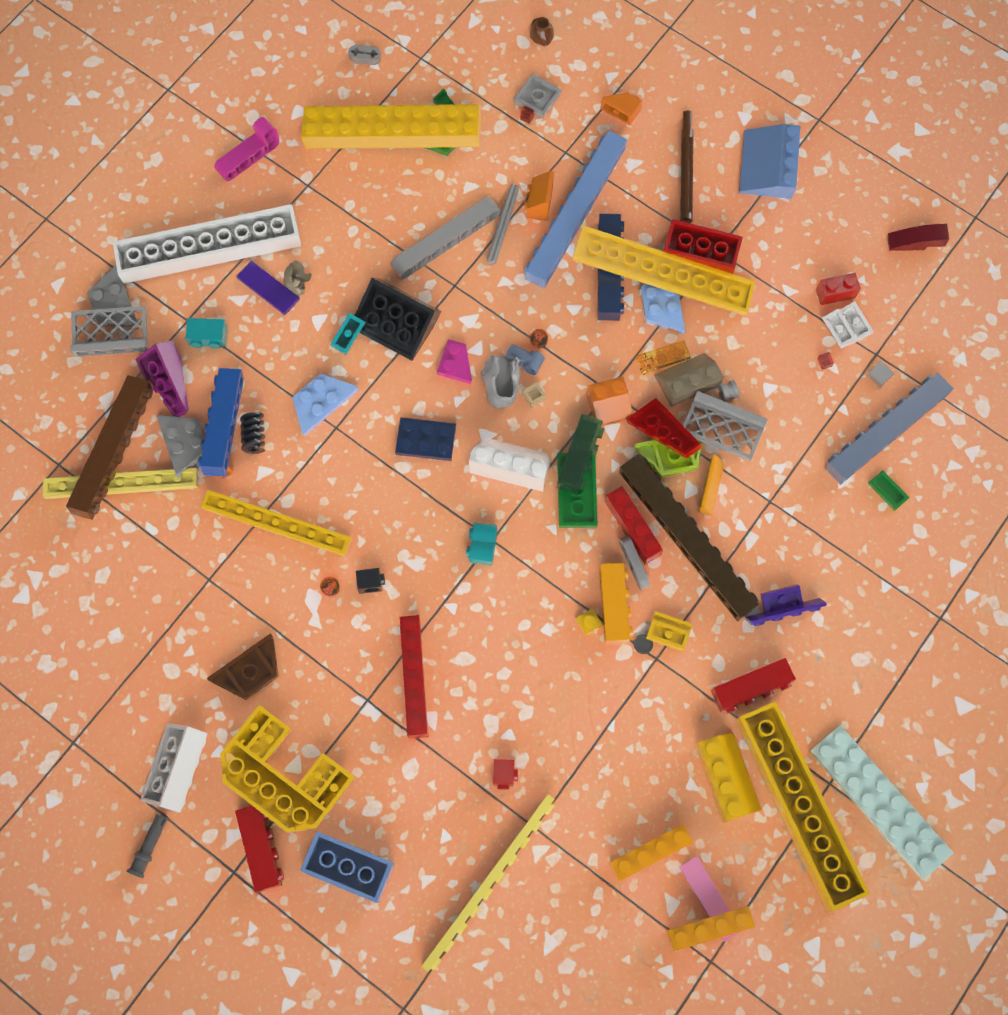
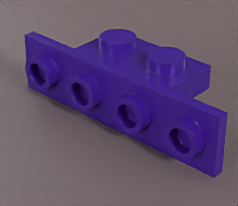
[745,584,827,626]

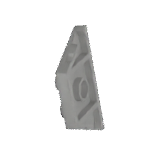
[87,266,139,329]
[157,415,205,478]

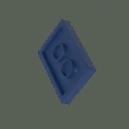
[395,417,456,461]

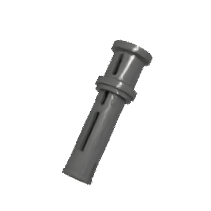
[126,814,168,879]

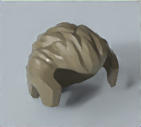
[283,260,312,295]

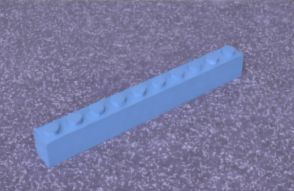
[524,130,627,289]

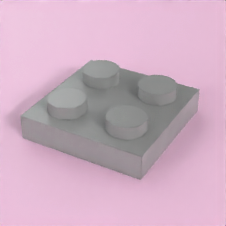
[514,74,562,119]

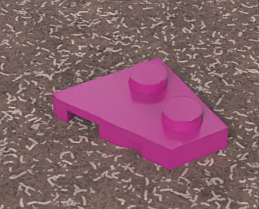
[437,339,472,384]

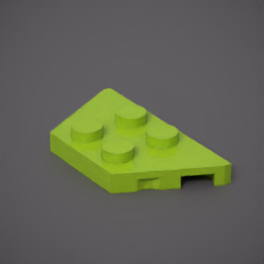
[634,432,705,478]

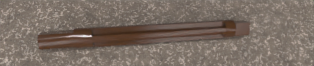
[680,110,694,223]

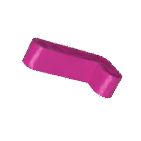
[214,117,279,181]

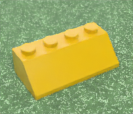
[695,733,761,823]

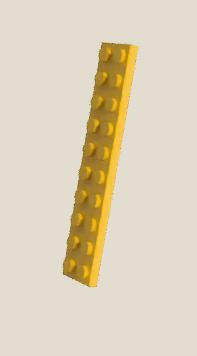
[572,226,756,316]

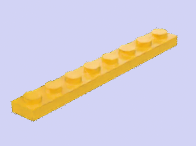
[200,490,352,557]

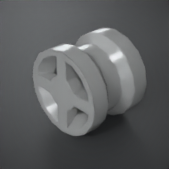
[718,380,739,401]

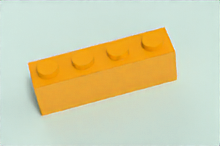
[599,563,633,645]
[609,823,693,882]
[667,906,755,952]

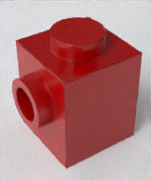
[493,759,518,790]

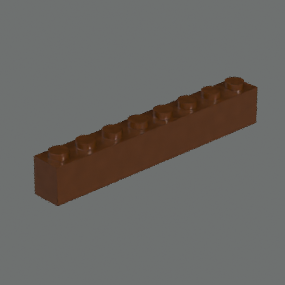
[66,375,153,520]

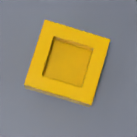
[575,608,603,636]

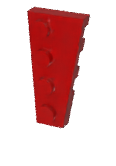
[626,398,702,459]

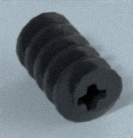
[240,412,265,454]

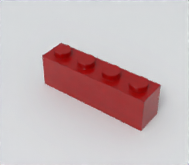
[604,486,663,565]
[711,658,796,714]
[235,805,284,893]

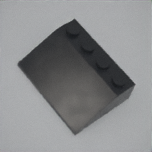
[354,278,441,361]

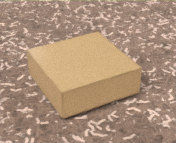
[521,382,547,408]

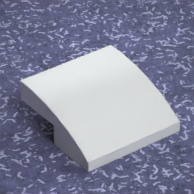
[822,301,874,349]

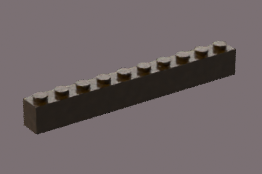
[619,454,759,622]

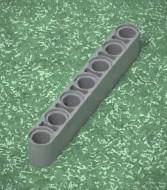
[390,196,501,279]

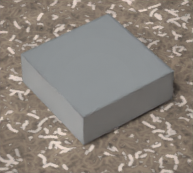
[867,361,894,387]

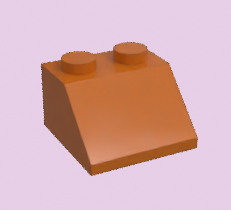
[524,171,554,221]
[586,376,632,427]

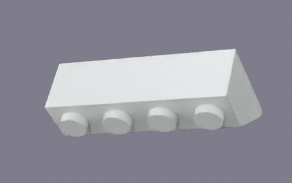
[140,723,208,813]

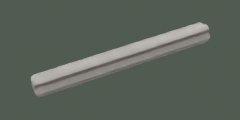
[487,184,519,264]

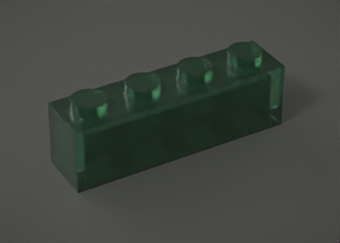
[556,414,605,495]

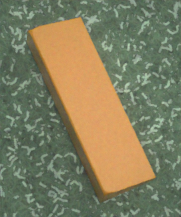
[698,455,724,516]

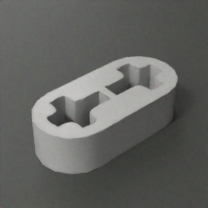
[348,45,381,65]

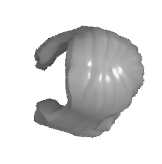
[481,355,520,409]

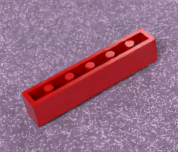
[399,615,429,739]

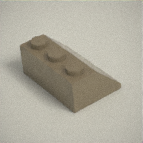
[654,353,724,407]

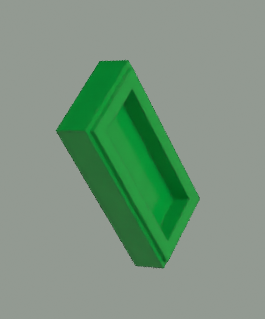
[868,470,910,511]

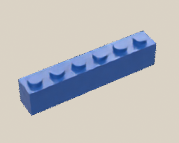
[198,368,244,477]

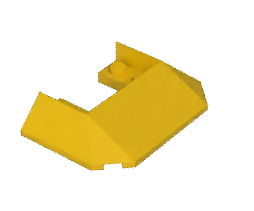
[220,705,355,833]

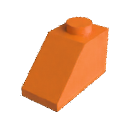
[601,92,642,126]

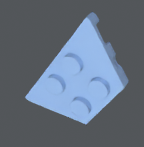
[640,284,685,334]
[292,373,359,436]

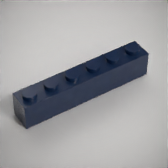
[597,214,624,321]

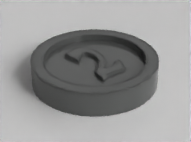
[633,634,653,654]

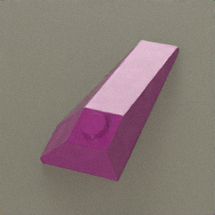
[135,341,189,417]

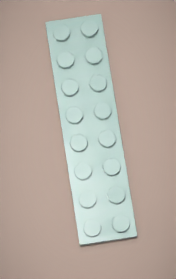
[809,725,954,880]

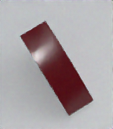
[887,223,950,251]

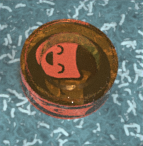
[530,329,548,349]
[320,577,340,597]

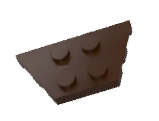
[207,633,279,700]

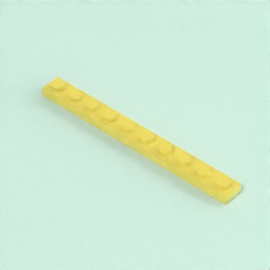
[421,794,555,972]

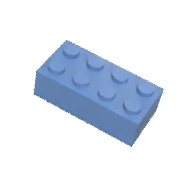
[300,831,395,904]

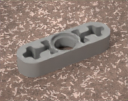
[619,535,650,590]

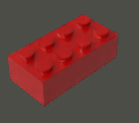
[663,219,743,274]

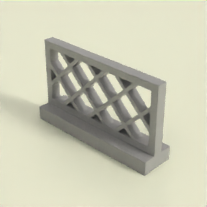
[70,306,150,357]
[683,391,768,462]

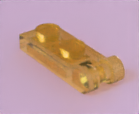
[635,340,691,375]

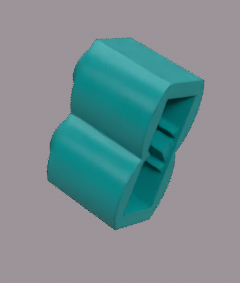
[466,522,498,566]

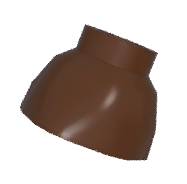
[530,17,554,46]

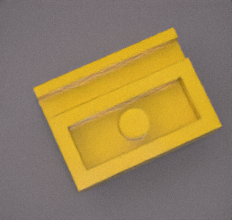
[646,611,693,652]

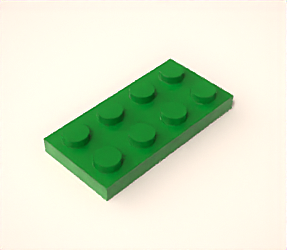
[557,453,598,528]

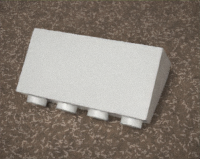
[469,438,550,492]

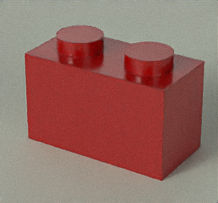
[816,272,861,305]

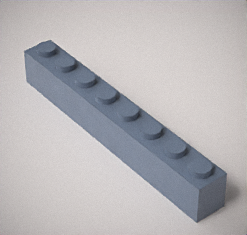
[825,373,954,485]

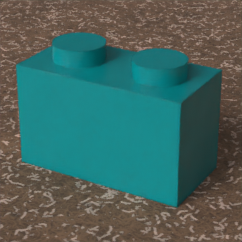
[330,313,365,355]
[185,318,228,349]

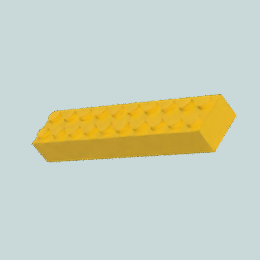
[301,104,481,149]
[736,701,870,912]

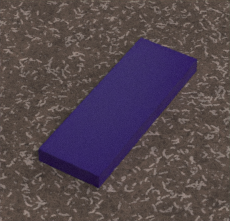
[236,261,300,316]

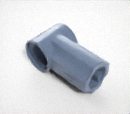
[505,344,545,375]

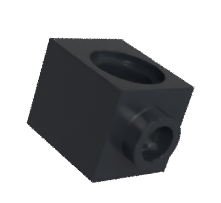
[356,568,385,594]

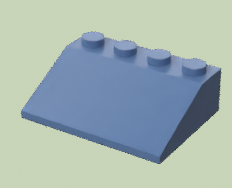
[739,124,801,199]

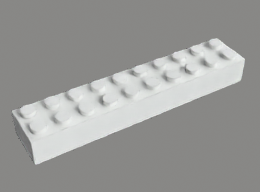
[112,204,302,284]

